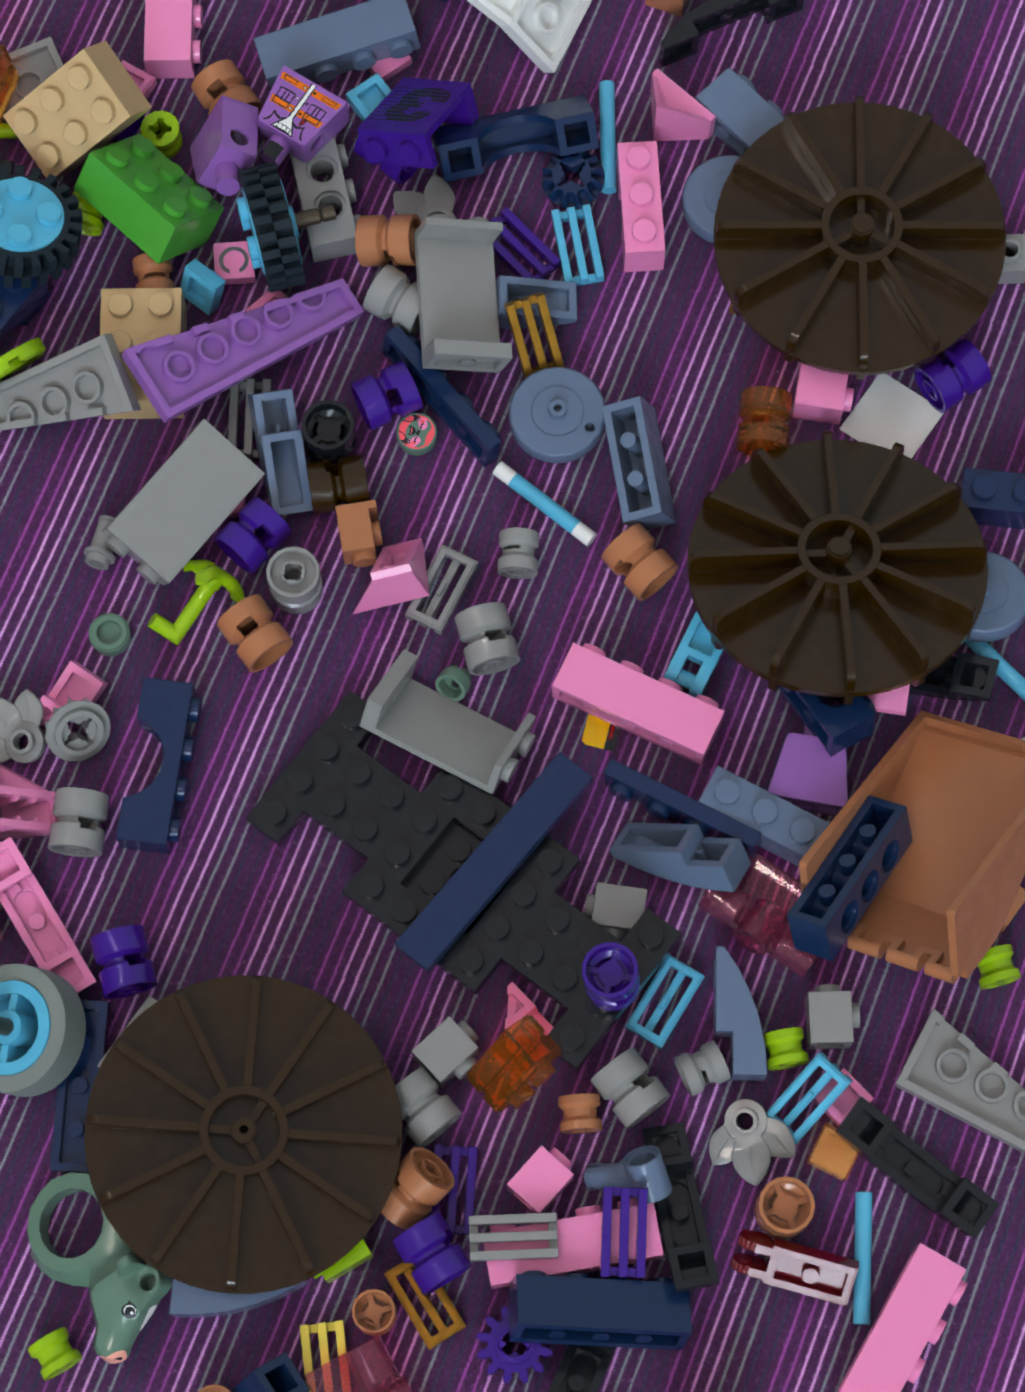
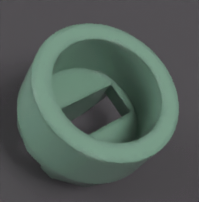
[435,665,472,701]

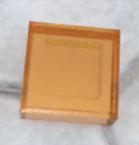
[806,1122,859,1182]

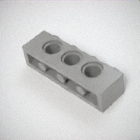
[289,130,361,263]

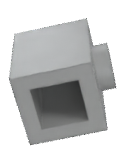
[584,882,647,941]
[805,984,860,1050]
[411,1016,479,1089]

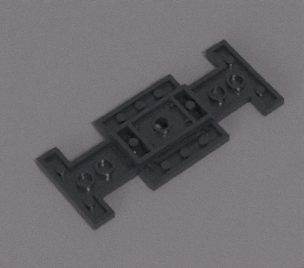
[246,691,682,1072]

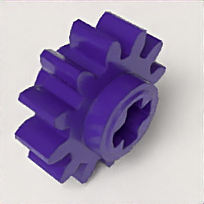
[476,1306,553,1385]

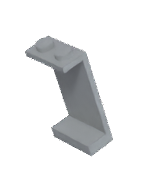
[414,214,513,373]
[102,419,265,586]
[359,649,536,795]

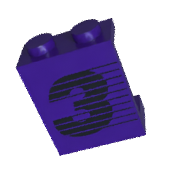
[357,77,479,169]

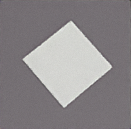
[839,373,944,459]

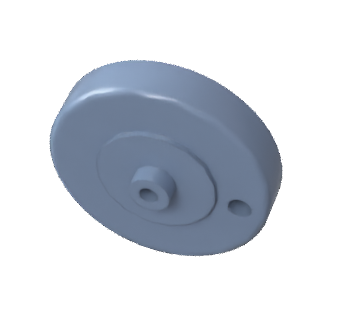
[682,155,741,243]
[509,367,605,463]
[967,551,1025,642]

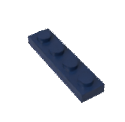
[382,325,501,468]
[604,759,762,858]
[50,1000,110,1174]

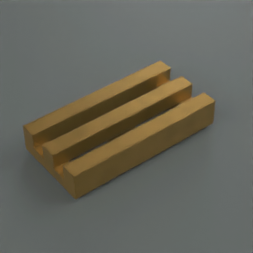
[504,291,564,379]
[384,1262,466,1350]

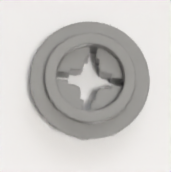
[44,697,111,762]

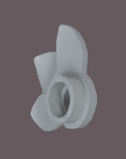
[393,175,456,223]
[0,689,46,764]
[709,1099,796,1186]

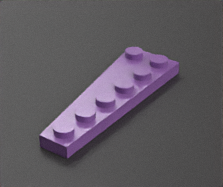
[121,278,365,424]

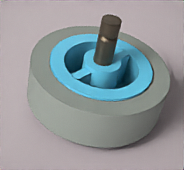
[0,963,86,1097]

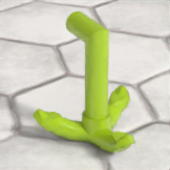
[147,559,245,646]

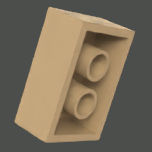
[2,41,152,178]
[100,288,187,419]

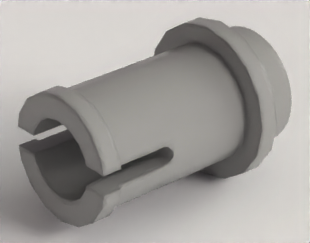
[83,515,116,570]

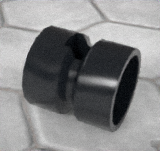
[301,400,357,465]

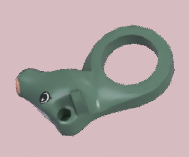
[27,1172,172,1364]

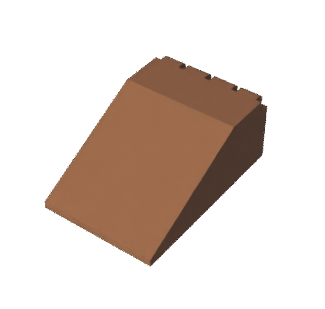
[799,710,1025,984]

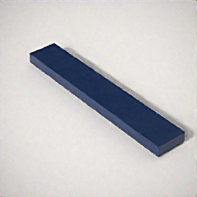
[394,752,593,973]

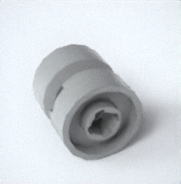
[363,264,420,336]
[266,546,323,615]
[454,602,520,676]
[48,787,110,858]
[590,1047,671,1129]
[395,1067,462,1148]

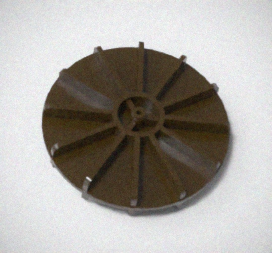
[713,96,1006,380]
[687,430,988,705]
[84,975,402,1294]

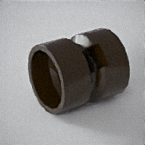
[306,454,370,515]

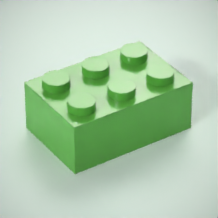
[73,134,224,264]

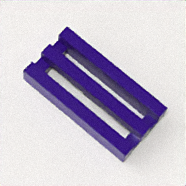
[489,207,561,279]
[430,1144,478,1235]
[600,1186,648,1278]

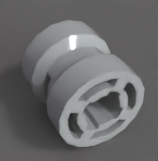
[497,527,539,579]
[674,1040,731,1097]

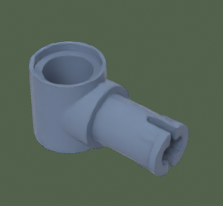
[584,1145,673,1204]

